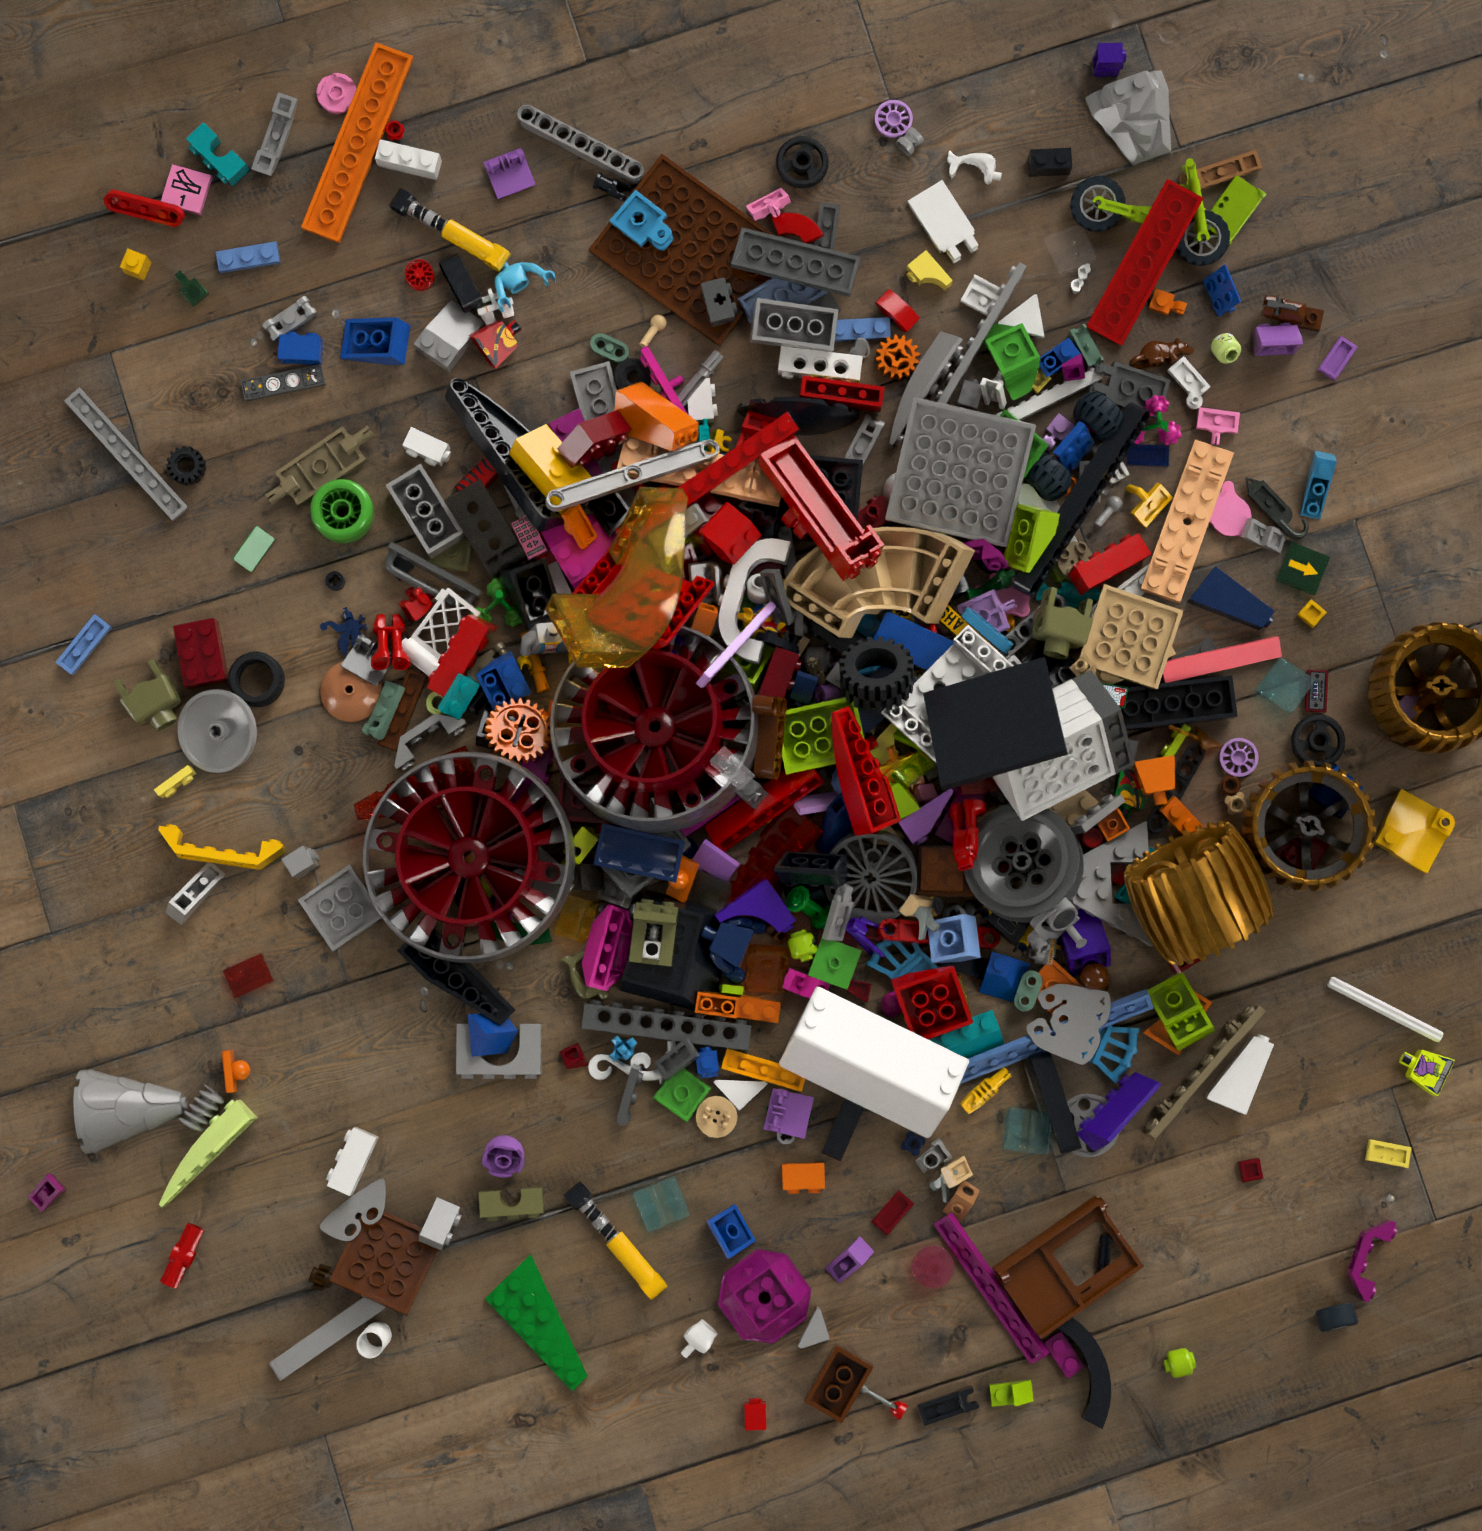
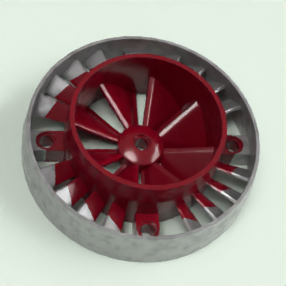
[550,626,759,833]
[363,752,575,963]

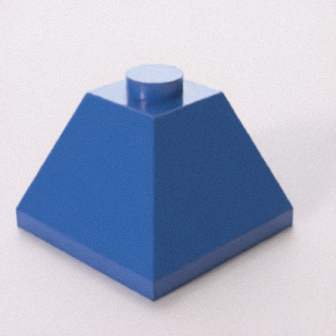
[978,952,1030,1003]

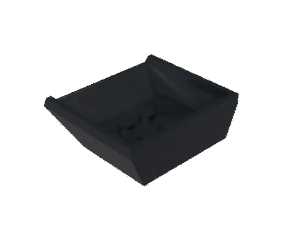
[620,890,737,1011]

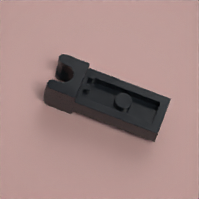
[917,1386,979,1426]

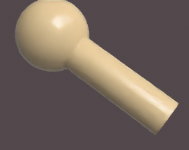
[639,315,666,348]

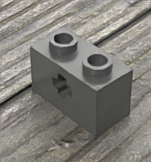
[701,277,738,327]

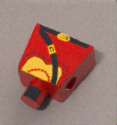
[469,320,522,368]

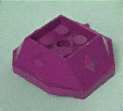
[718,1248,811,1344]

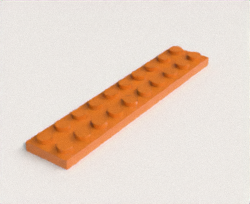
[301,42,414,243]

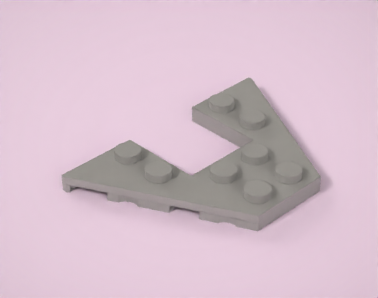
[1070,821,1154,947]

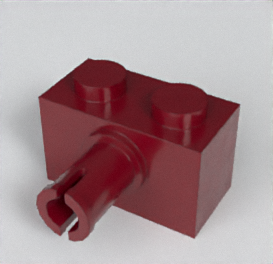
[858,495,891,529]

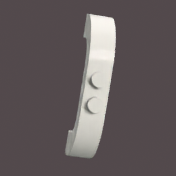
[718,538,792,665]

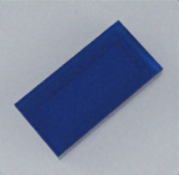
[1127,444,1169,467]

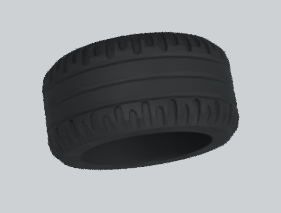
[228,652,285,707]

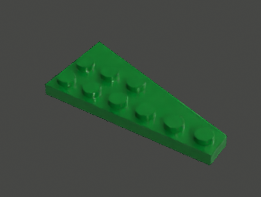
[485,1254,588,1391]

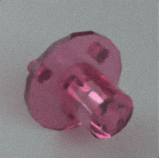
[912,1245,954,1288]

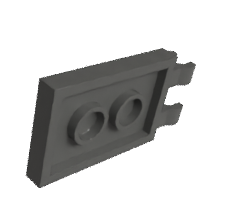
[1089,361,1170,420]

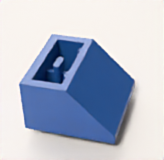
[476,651,531,711]

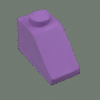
[825,1236,874,1283]

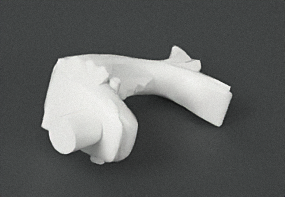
[947,151,1002,185]

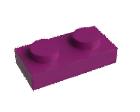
[1043,1330,1085,1379]

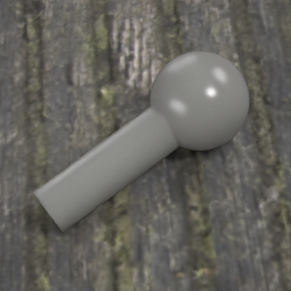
[1093,496,1123,529]

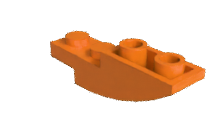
[1159,796,1205,836]
[695,991,781,1023]

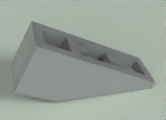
[165,862,225,926]

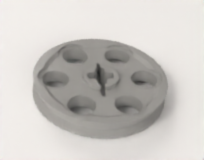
[1067,1094,1119,1157]

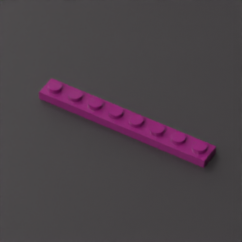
[934,1212,1049,1365]

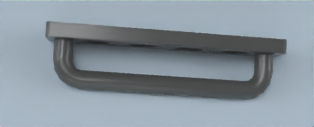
[385,542,482,610]

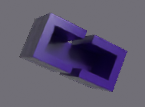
[1093,43,1126,77]

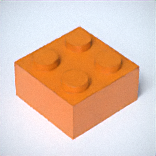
[1096,808,1130,842]

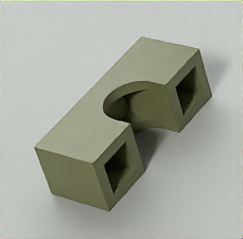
[479,1187,545,1221]

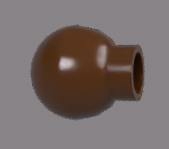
[1080,962,1109,992]

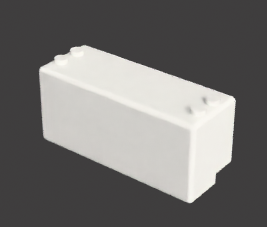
[779,987,969,1138]

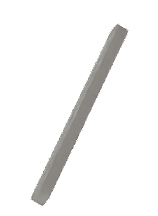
[545,439,719,512]

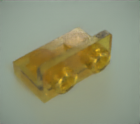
[554,895,597,943]

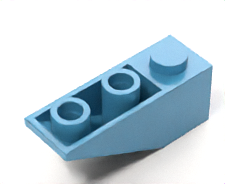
[1300,450,1337,520]

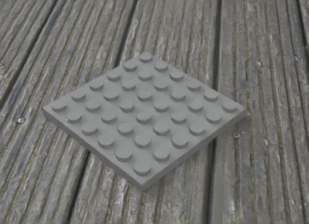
[885,397,1036,547]

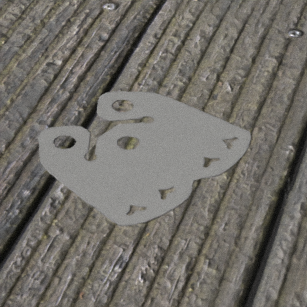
[1026,984,1111,1065]

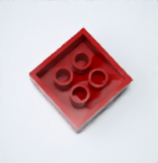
[891,965,973,1039]

